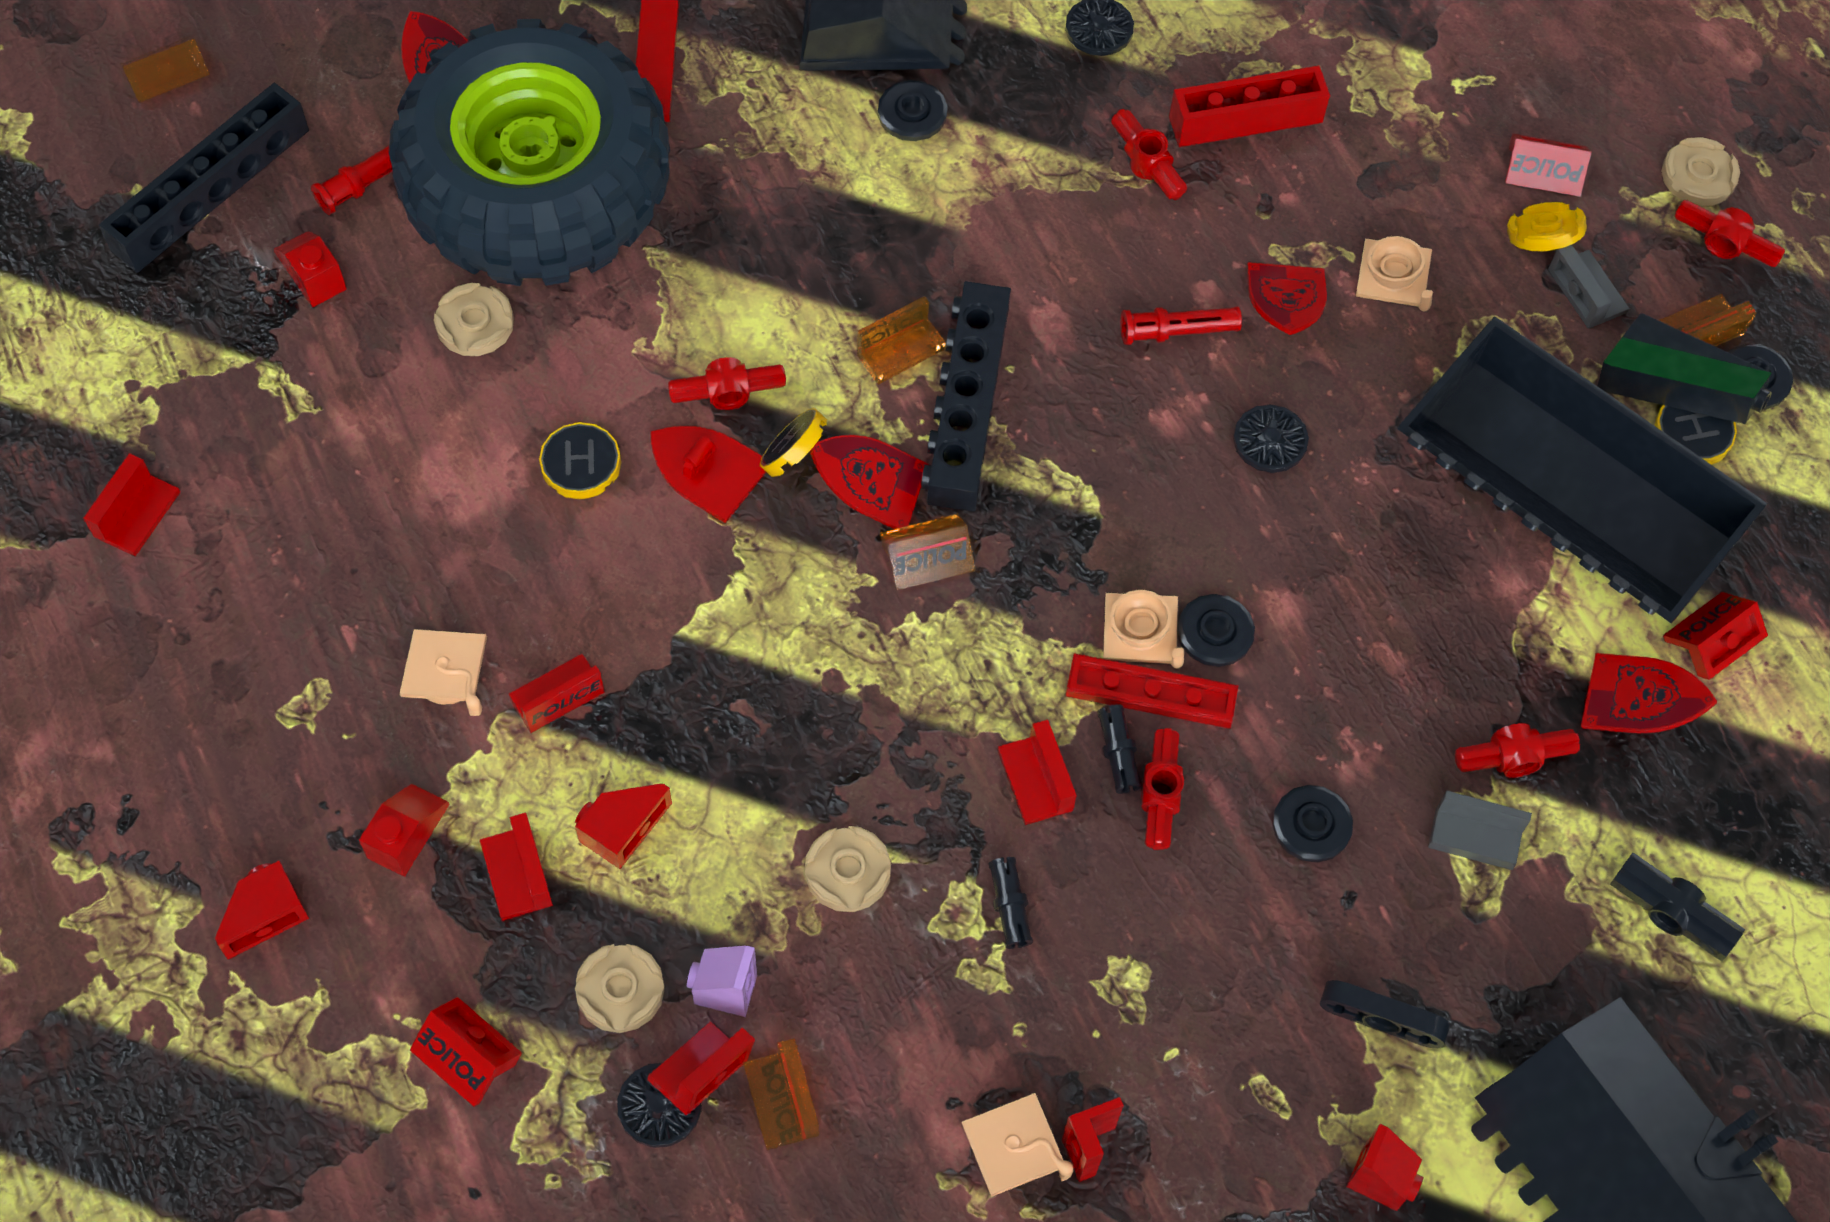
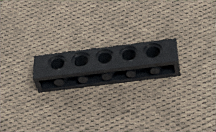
[99,82,309,273]
[921,281,1011,512]

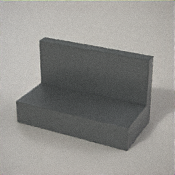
[1548,245,1630,329]
[1428,791,1532,870]

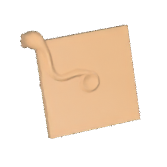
[1356,236,1433,312]
[1103,590,1184,669]
[400,629,487,716]
[962,1093,1073,1197]

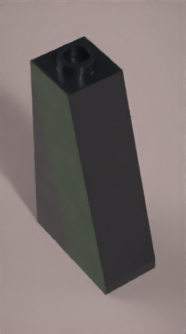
[1597,313,1772,424]

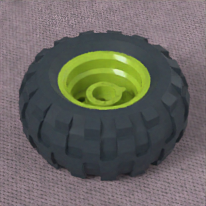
[389,19,670,286]

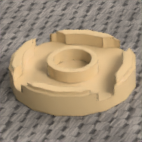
[1661,137,1740,206]
[434,283,514,356]
[805,826,891,912]
[575,944,665,1033]

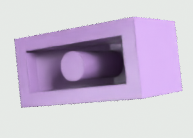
[687,946,757,1017]

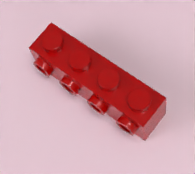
[1169,65,1330,147]

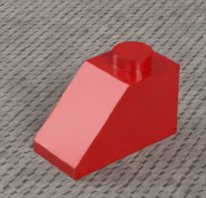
[274,231,347,308]
[575,783,672,869]
[359,784,450,877]
[215,861,309,960]
[1346,1124,1424,1211]

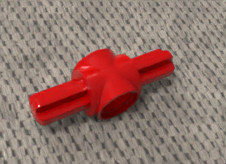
[1111,109,1187,200]
[1674,200,1785,267]
[668,357,786,410]
[1455,723,1580,778]
[1141,728,1184,851]

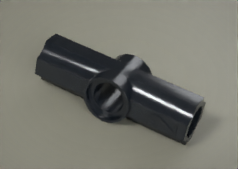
[1610,853,1745,962]

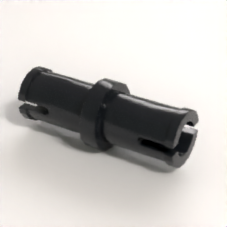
[1097,705,1143,794]
[988,857,1033,949]

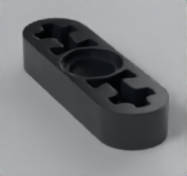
[1320,980,1450,1049]

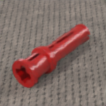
[311,146,393,215]
[1120,306,1242,345]

